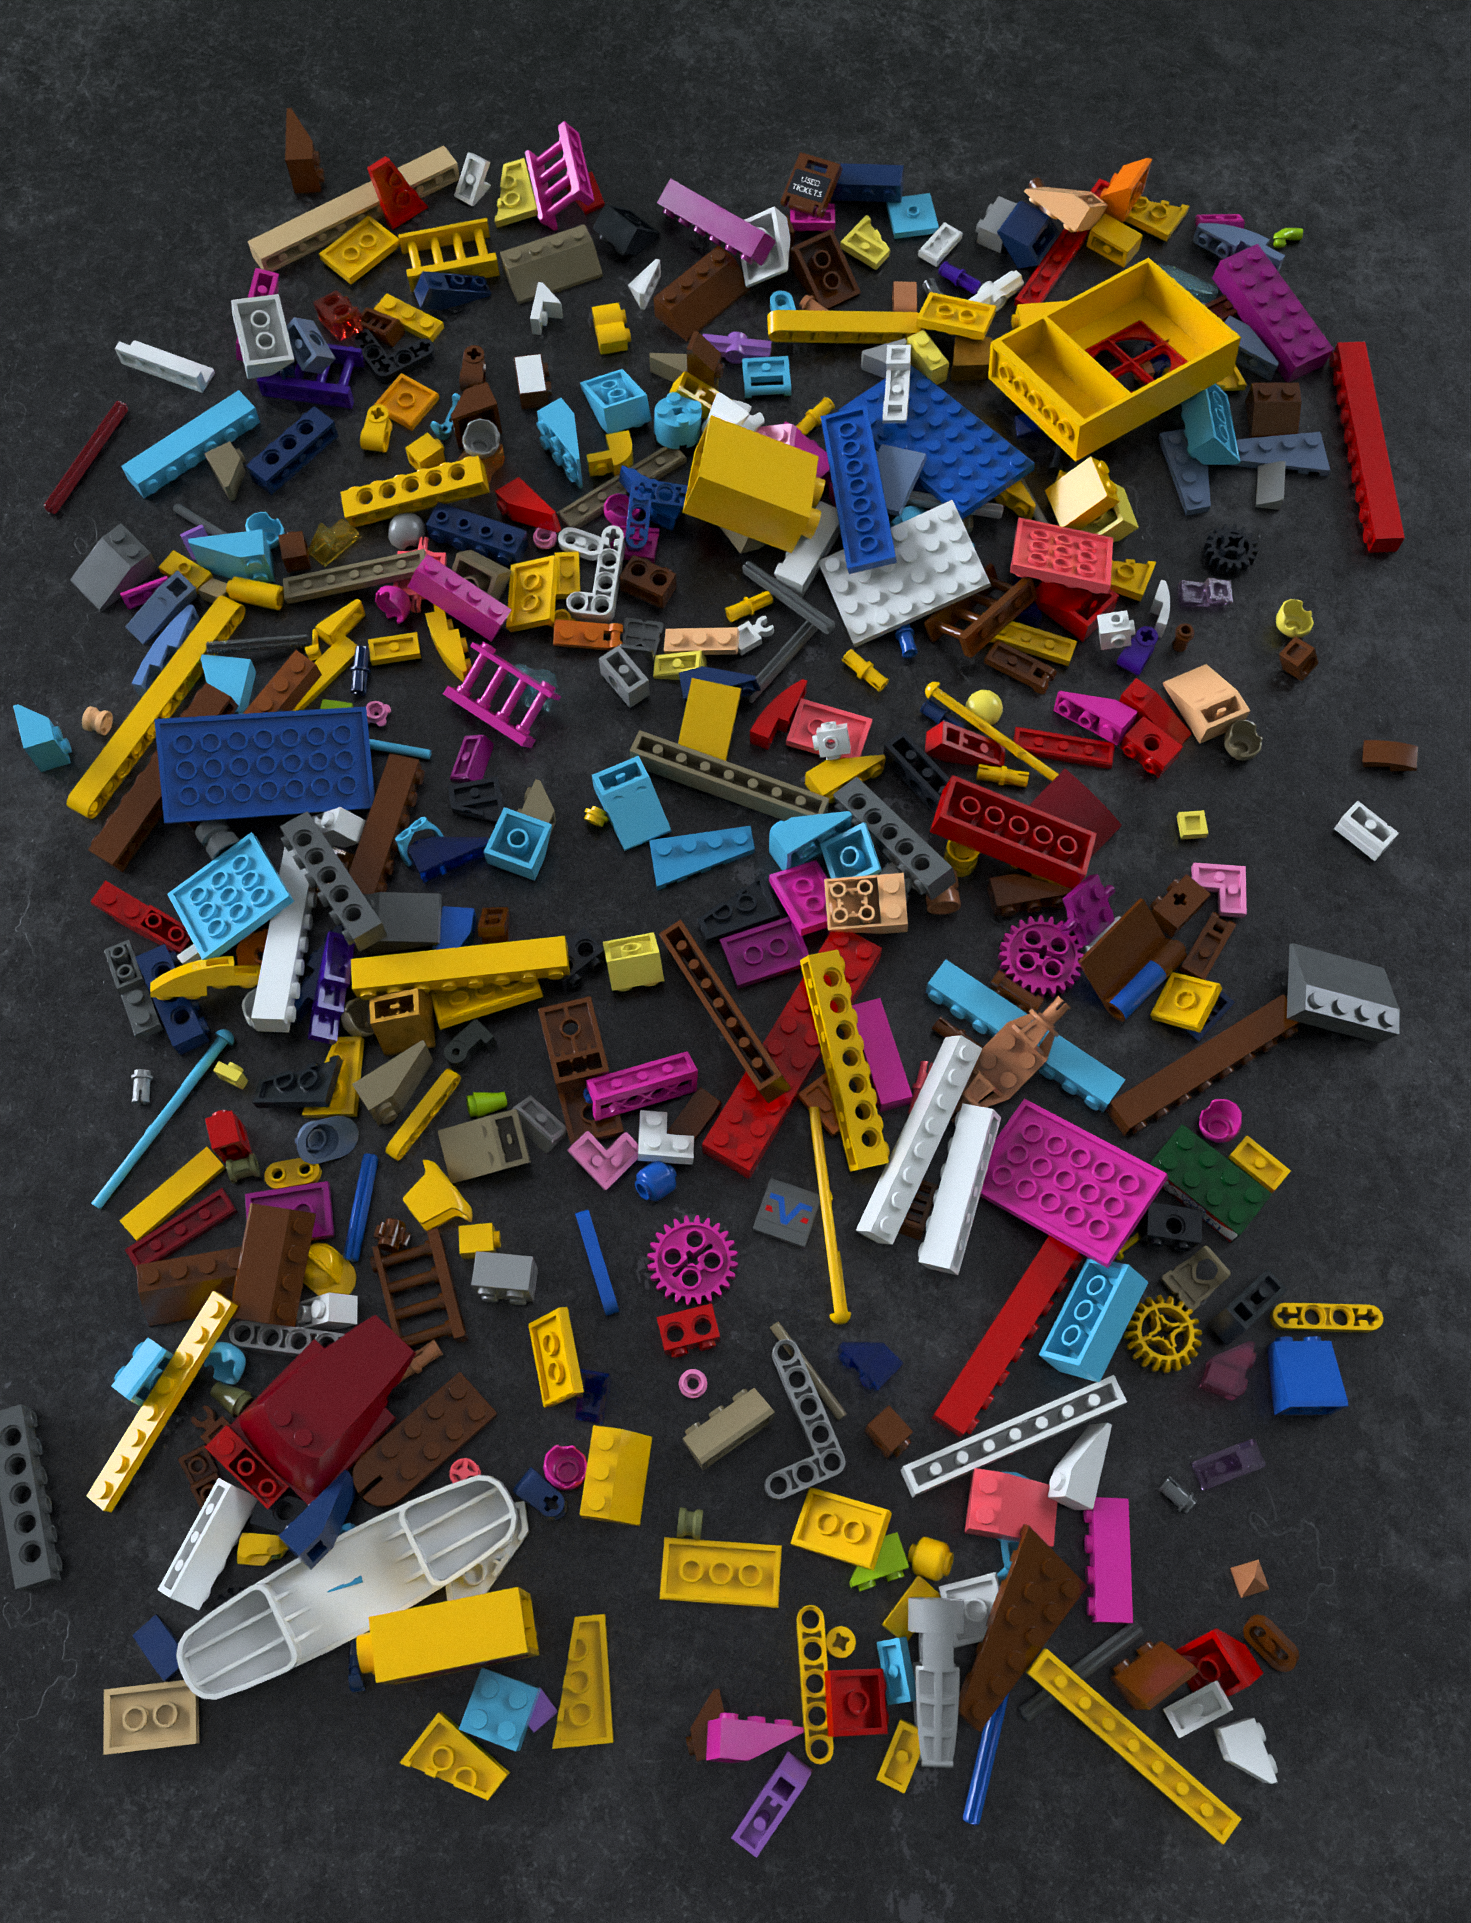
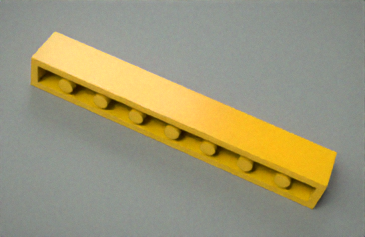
[351,936,570,1000]

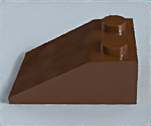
[285,108,325,193]
[789,229,861,309]
[1109,1640,1199,1710]

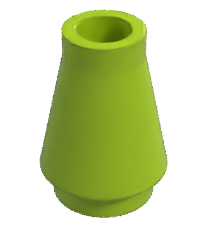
[466,1092,507,1119]

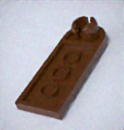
[353,1372,497,1508]

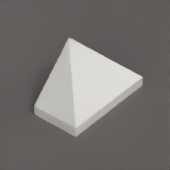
[628,259,661,310]

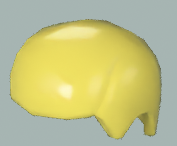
[1276,599,1314,638]
[965,690,1003,725]

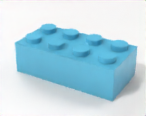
[1039,1257,1148,1382]

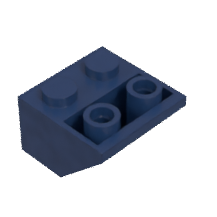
[997,201,1060,269]

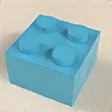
[459,1668,541,1751]

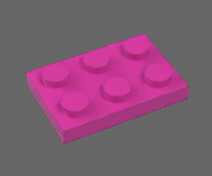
[769,860,828,936]

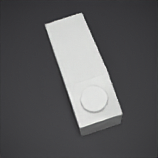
[1048,1423,1112,1510]

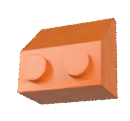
[1100,158,1152,223]

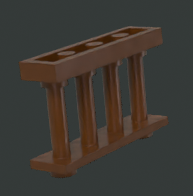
[924,563,1038,658]
[370,1228,468,1346]

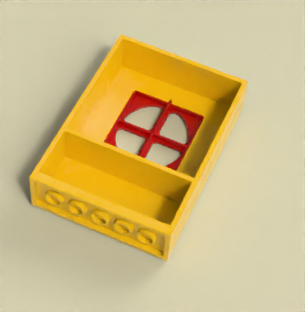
[988,258,1241,462]

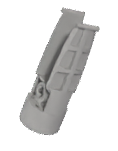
[908,1597,964,1768]

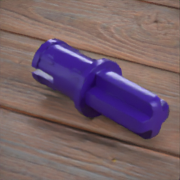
[938,261,982,294]

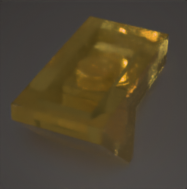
[308,518,360,567]

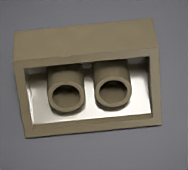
[683,1388,775,1471]

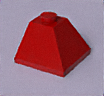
[1175,1628,1263,1697]

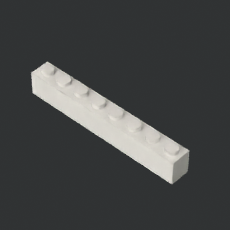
[251,844,321,1032]
[856,1035,982,1244]
[900,1375,1127,1498]

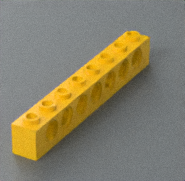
[800,950,890,1172]

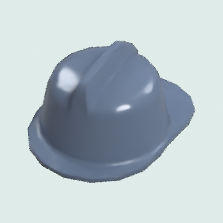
[294,1116,359,1164]

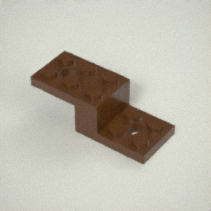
[538,996,624,1146]

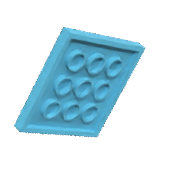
[167,832,294,960]

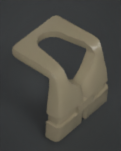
[1161,1246,1231,1311]

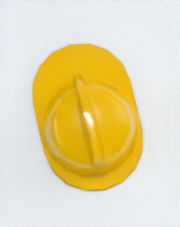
[303,1243,357,1296]

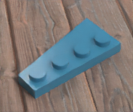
[649,826,755,891]

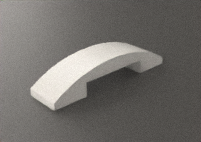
[883,345,911,423]

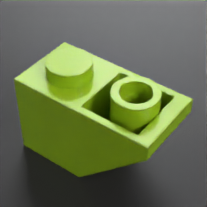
[849,1532,909,1591]

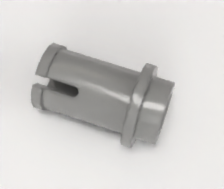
[131,1069,153,1105]

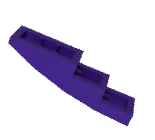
[308,931,354,1045]

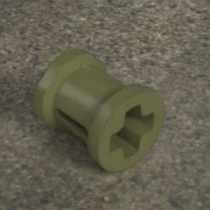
[226,1153,260,1184]

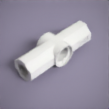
[969,271,1024,312]

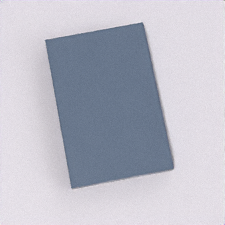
[877,444,927,516]

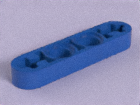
[575,1210,619,1316]

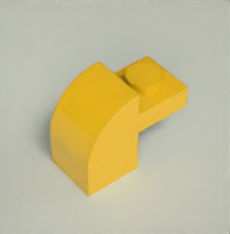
[586,430,633,477]

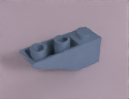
[125,570,197,645]

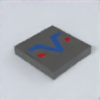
[752,1178,820,1249]

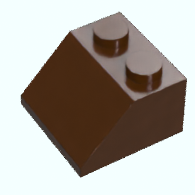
[451,382,502,448]
[1245,383,1302,438]

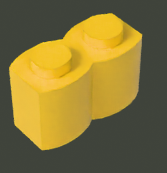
[592,302,631,355]

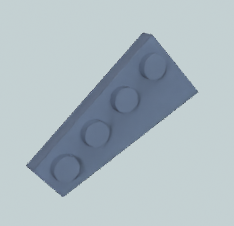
[1158,428,1211,516]
[1231,432,1331,476]

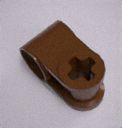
[459,345,486,391]

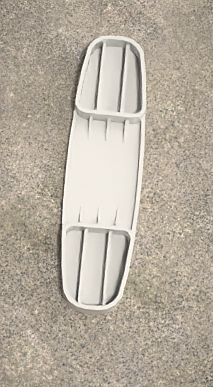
[176,1475,518,1700]

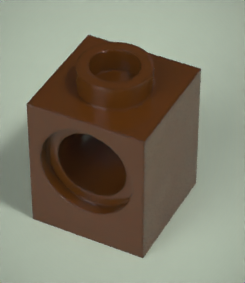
[278,531,311,573]
[1279,636,1319,681]

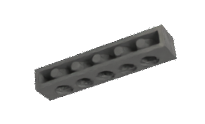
[833,777,956,900]
[280,811,387,952]
[0,1404,62,1591]

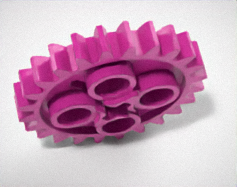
[998,915,1084,998]
[647,1215,738,1307]

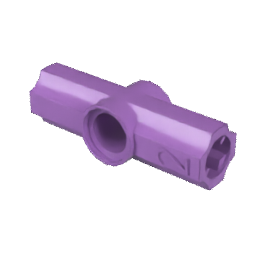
[702,332,772,364]

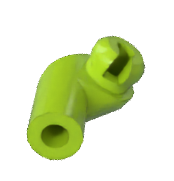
[1273,228,1303,248]

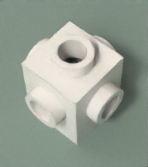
[1097,610,1135,650]
[812,721,851,760]

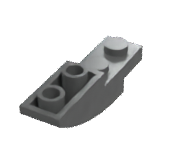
[104,940,164,1040]

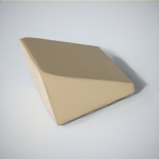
[198,578,229,603]

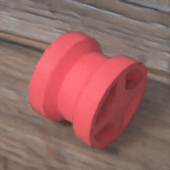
[450,1458,481,1483]

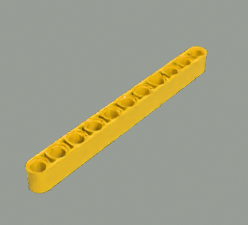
[67,595,246,819]

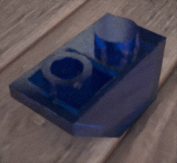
[837,1342,904,1392]

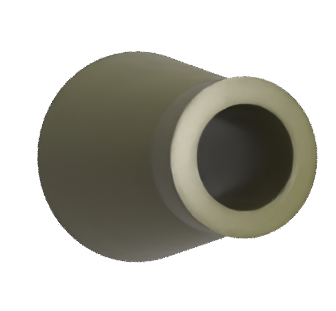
[210,1381,255,1418]

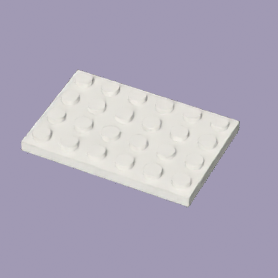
[818,500,991,647]

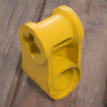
[360,404,392,452]

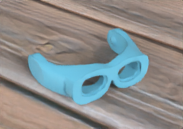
[430,393,461,440]
[395,817,445,867]

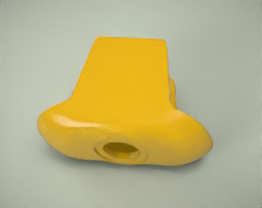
[403,1160,473,1231]

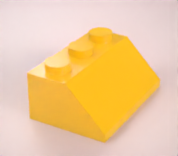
[580,1425,652,1526]

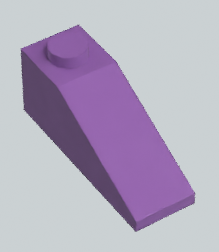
[732,1751,813,1858]

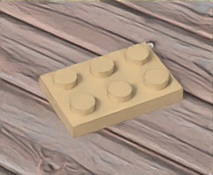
[104,1680,199,1755]

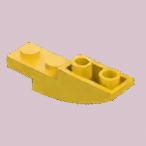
[425,604,472,682]
[150,956,261,1000]

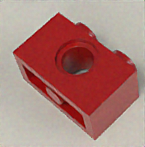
[1120,716,1183,778]
[205,1110,252,1164]

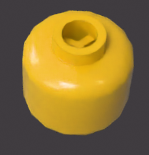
[908,1537,954,1581]

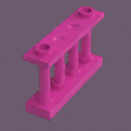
[525,121,594,231]
[443,642,561,748]

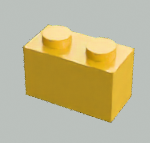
[1087,214,1143,268]

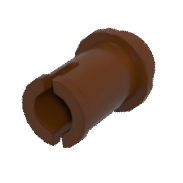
[1172,623,1195,652]

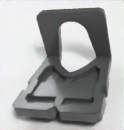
[620,617,664,661]

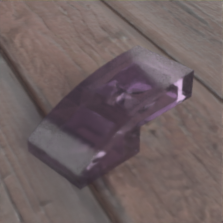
[1177,578,1233,607]

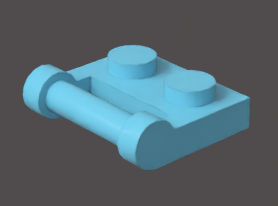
[742,356,791,398]

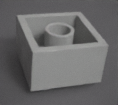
[471,1251,538,1305]

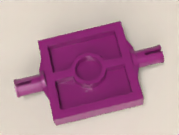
[1060,874,1115,945]

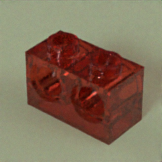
[313,290,363,342]

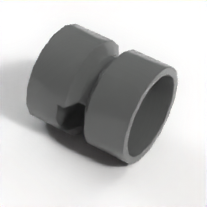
[195,820,240,861]

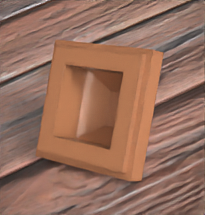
[1230,1560,1269,1598]

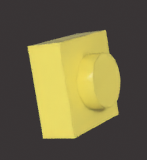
[1177,810,1208,840]
[213,1061,248,1090]

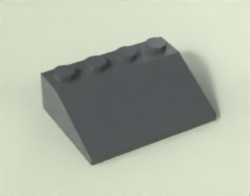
[1287,943,1400,1043]

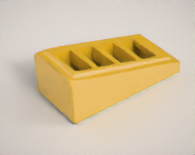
[315,599,365,646]

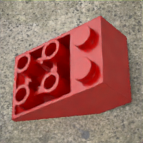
[1032,582,1119,642]

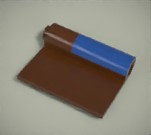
[1078,898,1187,1022]

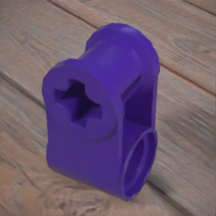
[1116,626,1158,676]

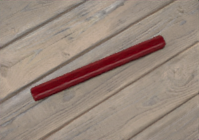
[44,401,128,514]

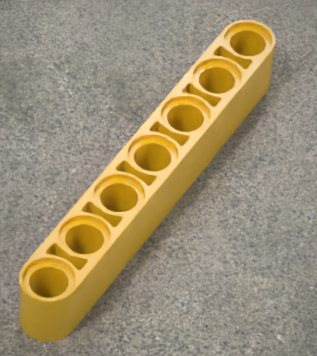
[767,310,925,344]

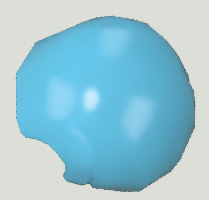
[245,512,285,549]
[204,1342,246,1385]

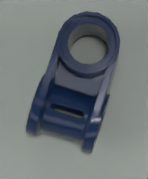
[512,1467,568,1521]

